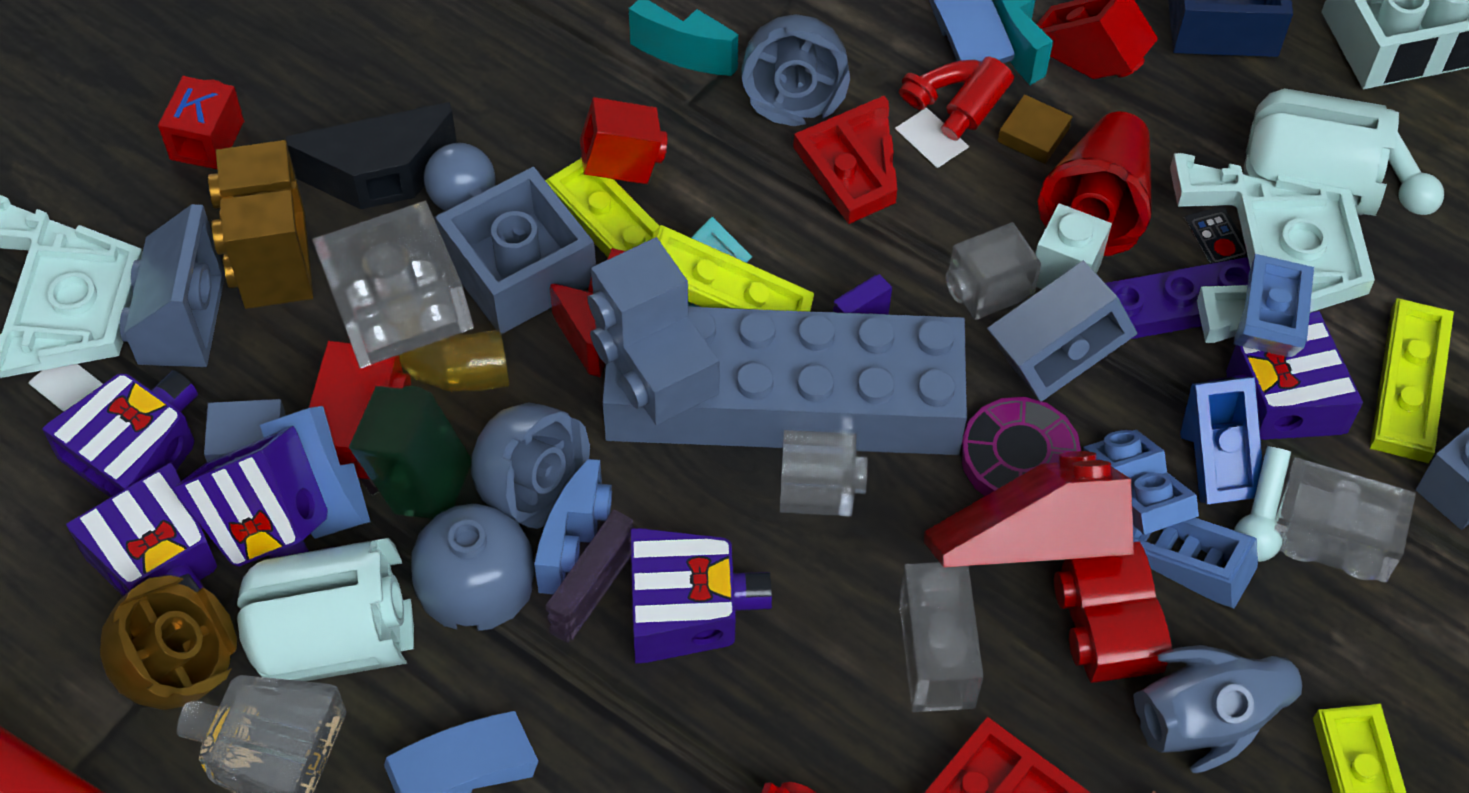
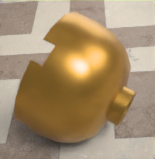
[100,575,237,710]

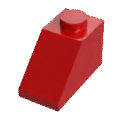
[1036,0,1158,79]

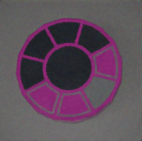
[961,397,1081,496]

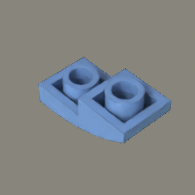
[929,0,1015,63]
[260,406,370,539]
[1083,429,1199,535]
[534,459,612,595]
[384,711,538,793]

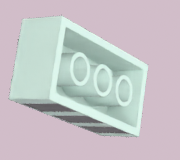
[1322,0,1469,89]

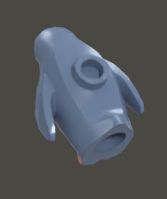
[1133,645,1303,773]

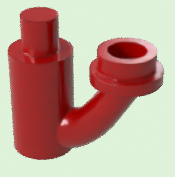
[899,56,1014,141]

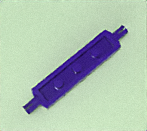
[1105,257,1250,339]

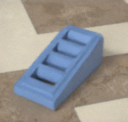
[1133,518,1258,609]

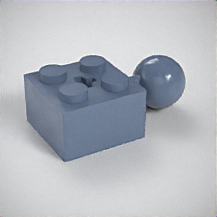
[424,143,596,335]

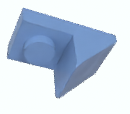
[1234,254,1314,357]

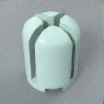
[1244,88,1399,216]
[237,538,414,685]

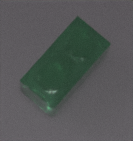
[349,386,472,519]

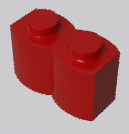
[1054,541,1172,683]

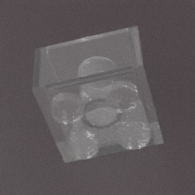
[312,200,474,368]

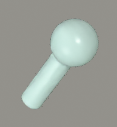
[1388,133,1444,215]
[1234,446,1291,562]

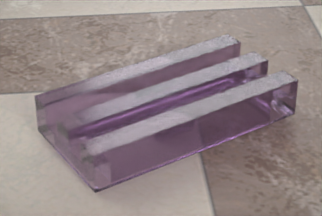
[546,510,634,643]

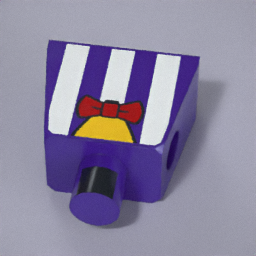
[1208,311,1363,440]
[42,370,198,498]
[173,426,328,567]
[66,462,217,596]
[631,528,772,664]

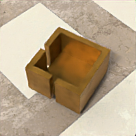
[208,140,314,309]

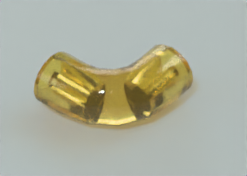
[377,284,509,391]

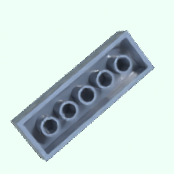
[603,307,967,455]

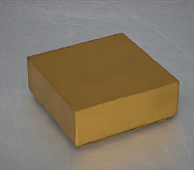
[998,94,1073,164]

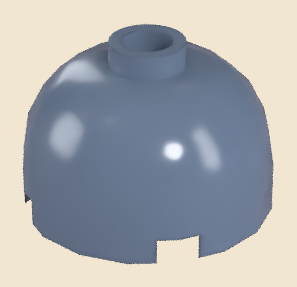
[742,14,850,126]
[471,402,590,529]
[411,504,535,631]

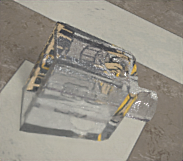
[177,675,347,793]

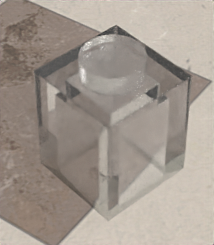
[946,222,1041,320]
[780,430,867,516]

